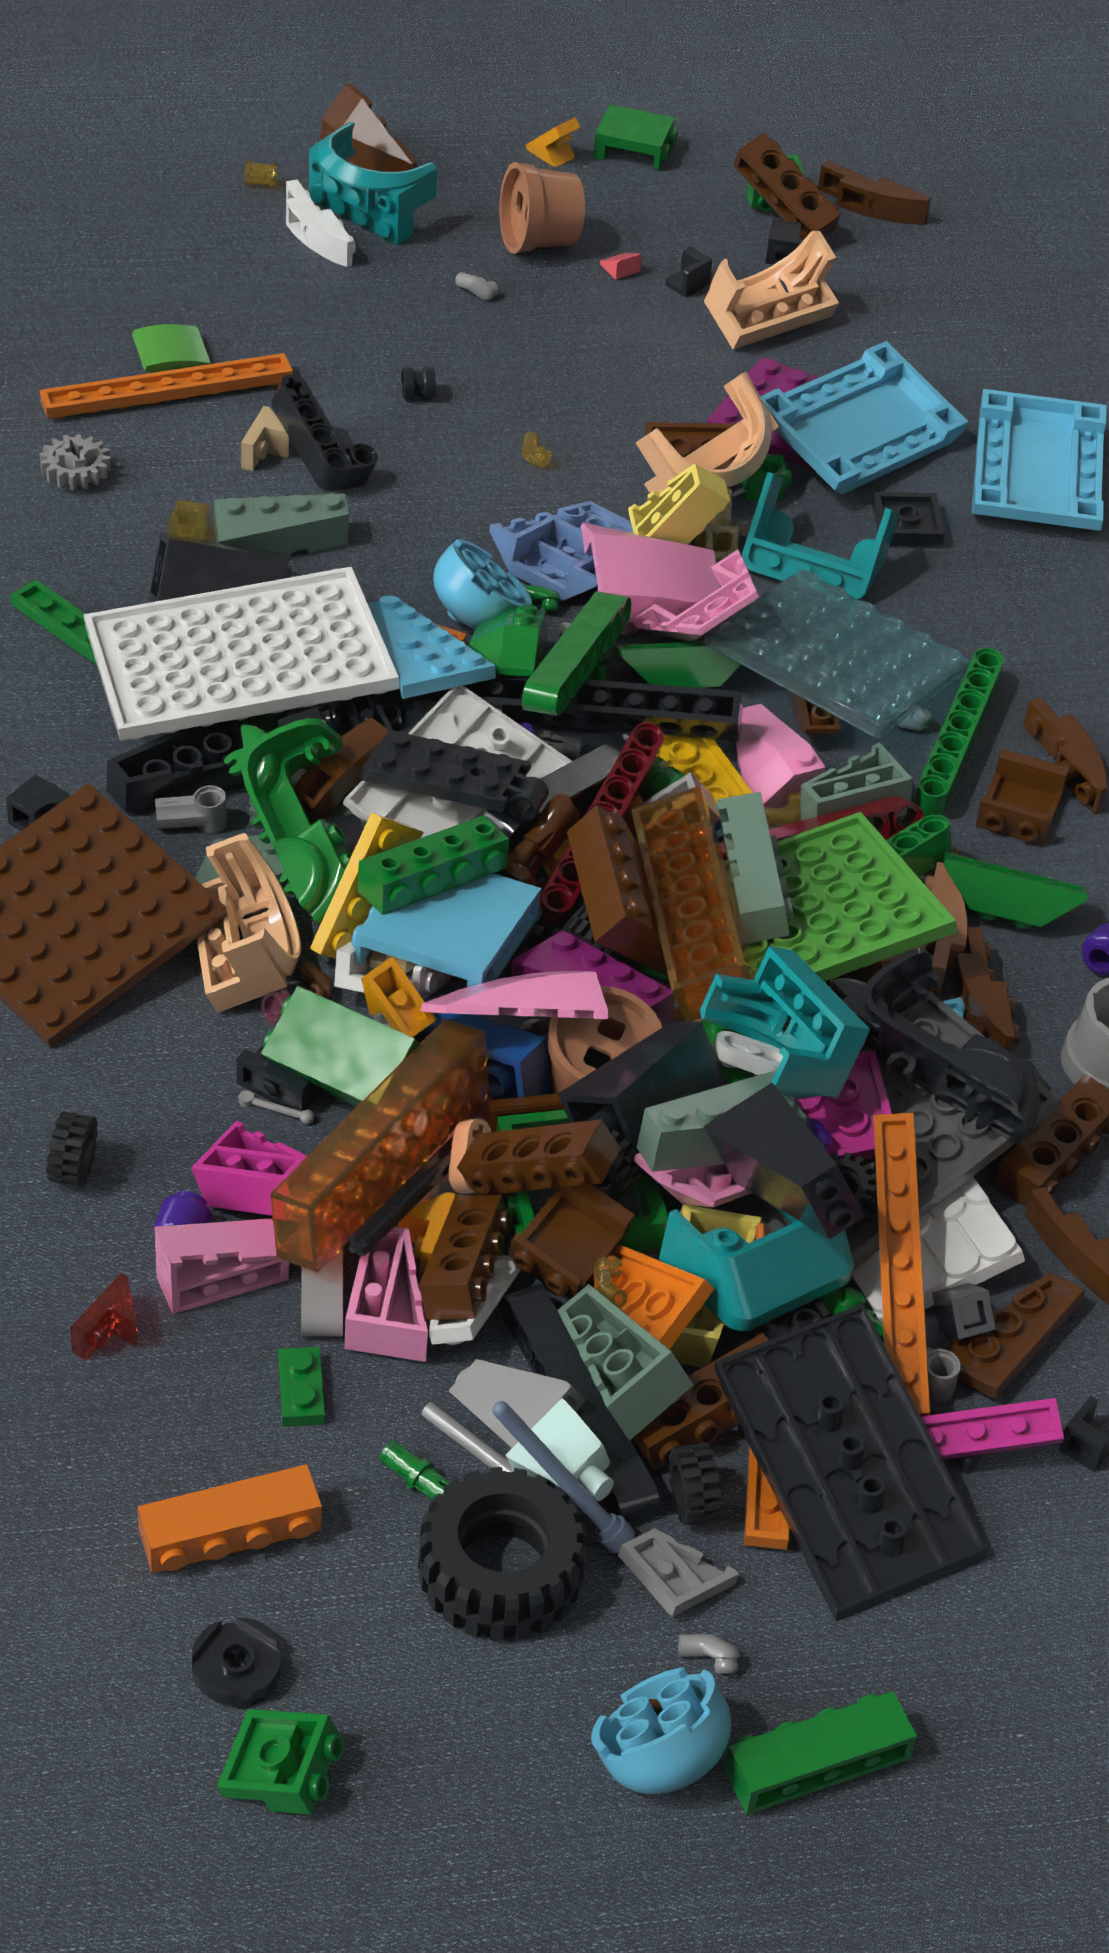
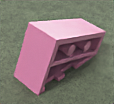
[344,1227,428,1362]

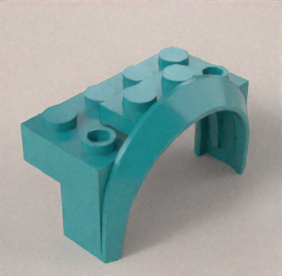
[309,122,437,245]
[700,946,870,1099]

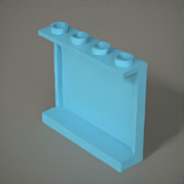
[352,873,541,987]

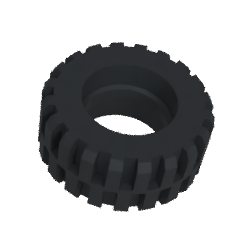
[418,1467,588,1641]

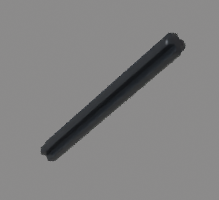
[348,1136,453,1256]

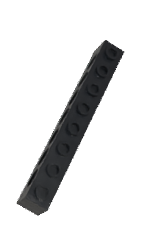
[463,672,743,741]

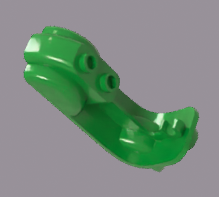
[224,718,352,925]

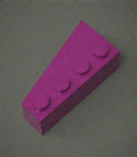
[511,930,675,1027]

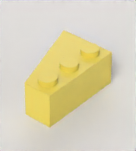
[628,463,730,545]

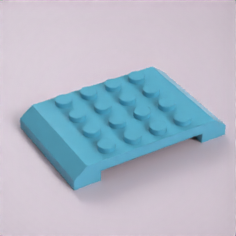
[760,341,969,495]
[971,389,1107,531]

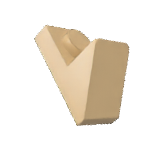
[241,406,289,471]

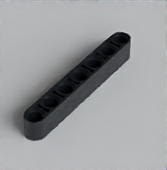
[484,733,648,849]
[500,1284,660,1521]

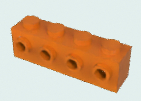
[137,1464,322,1574]

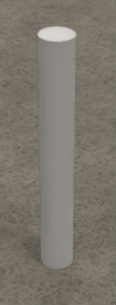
[421,1402,513,1472]

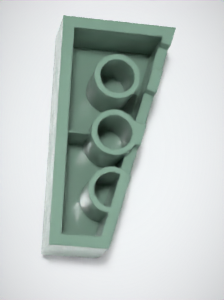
[214,493,349,558]
[717,792,794,944]
[636,1071,807,1172]
[557,1284,693,1441]

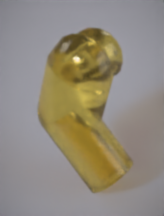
[521,432,553,468]
[764,792,801,825]
[594,1256,627,1309]

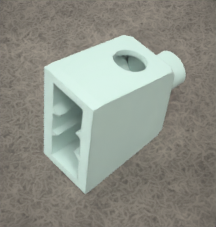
[506,1398,614,1504]

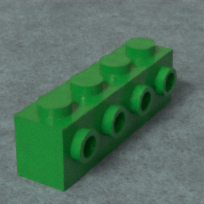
[357,815,509,915]
[724,1691,917,1816]

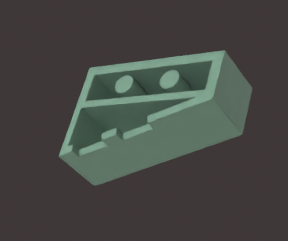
[800,742,913,824]

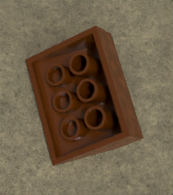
[567,805,681,980]

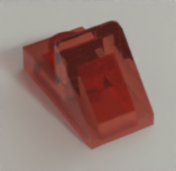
[70,1273,138,1360]

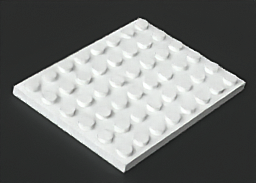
[84,567,400,741]

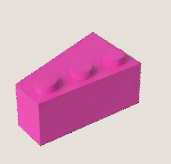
[191,1121,322,1220]

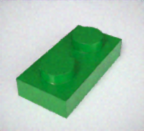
[278,1347,325,1427]

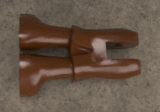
[497,793,580,901]

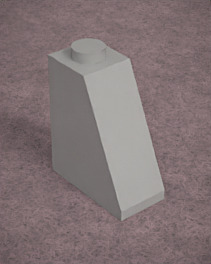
[449,1359,586,1448]

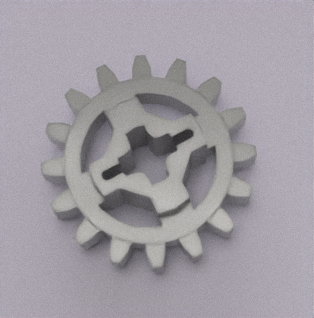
[40,434,111,490]

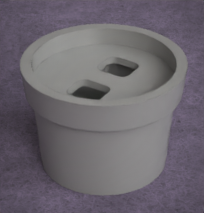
[1061,978,1109,1088]

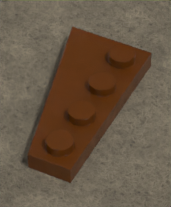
[933,1272,1085,1400]

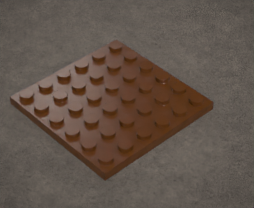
[0,783,228,1049]

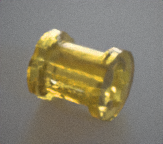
[244,159,278,189]

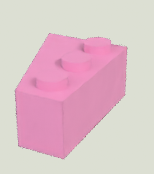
[154,1219,289,1314]

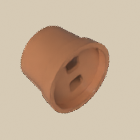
[499,162,585,254]
[548,986,662,1094]

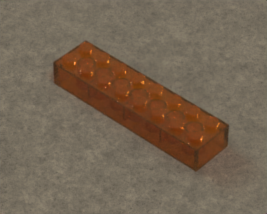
[631,785,754,1022]
[270,1019,490,1273]

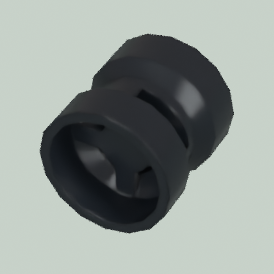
[401,367,436,399]

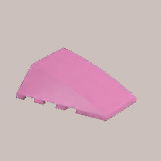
[581,522,720,636]
[628,550,759,642]
[421,971,608,1019]

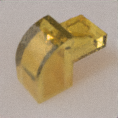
[694,488,738,559]

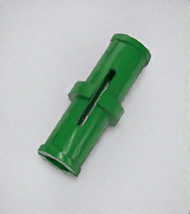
[379,1440,451,1500]

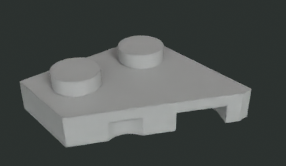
[618,1528,739,1617]

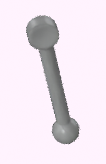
[238,1090,315,1125]

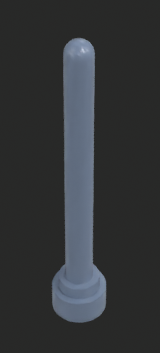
[492,1401,635,1554]

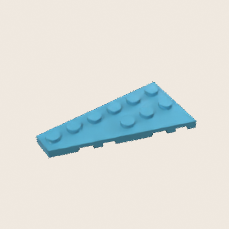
[368,596,495,699]

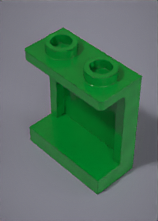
[593,104,678,171]

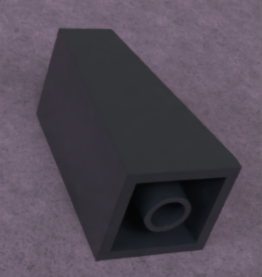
[149,532,292,602]
[558,1021,726,1153]
[704,1083,864,1239]

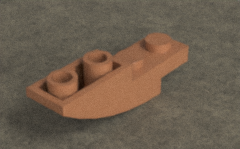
[925,862,967,994]

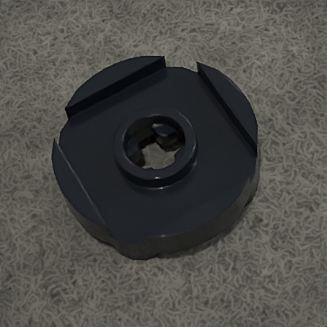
[192,1618,281,1709]

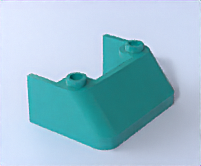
[742,472,900,602]
[659,1206,854,1331]

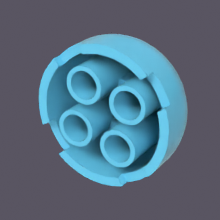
[433,539,532,630]
[591,1667,732,1794]

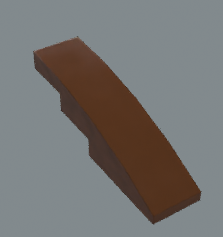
[1025,1187,1109,1305]

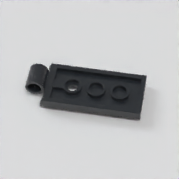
[361,730,549,821]

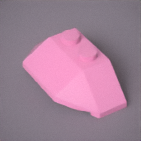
[634,1153,752,1207]

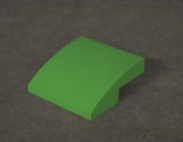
[132,324,211,373]

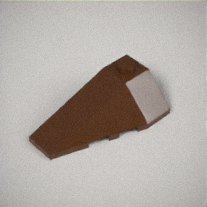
[320,83,417,172]

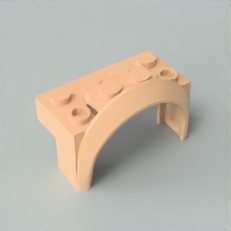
[704,231,839,349]
[636,371,779,493]
[197,833,301,1013]

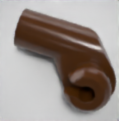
[297,961,333,1000]

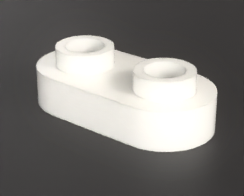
[712,1031,783,1076]

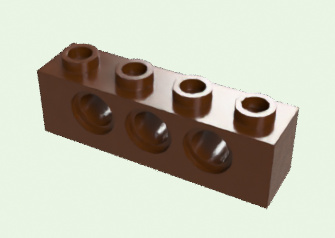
[733,132,841,240]
[993,1074,1109,1208]
[457,1119,621,1195]
[419,1194,512,1320]
[631,1333,769,1473]

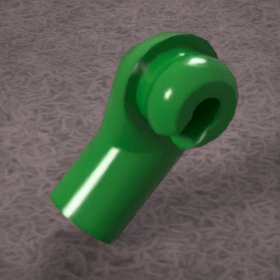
[523,585,561,613]

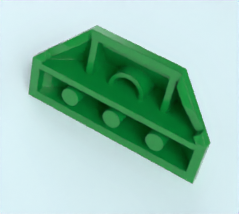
[469,605,547,677]
[613,639,754,689]
[944,852,1088,929]

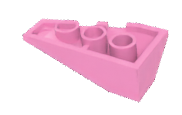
[734,704,826,812]

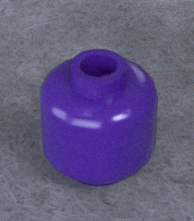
[1081,923,1109,976]
[154,1191,212,1233]

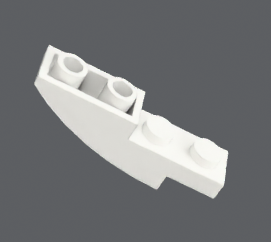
[286,179,356,267]

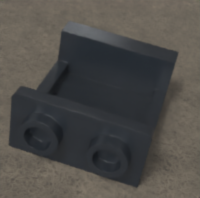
[236,1045,323,1111]

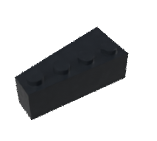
[107,720,245,813]

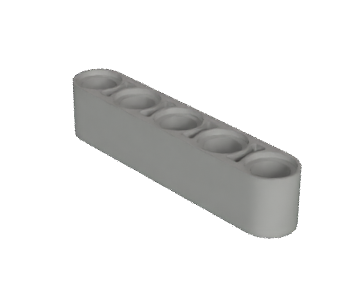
[301,1172,343,1337]

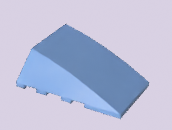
[489,501,633,601]

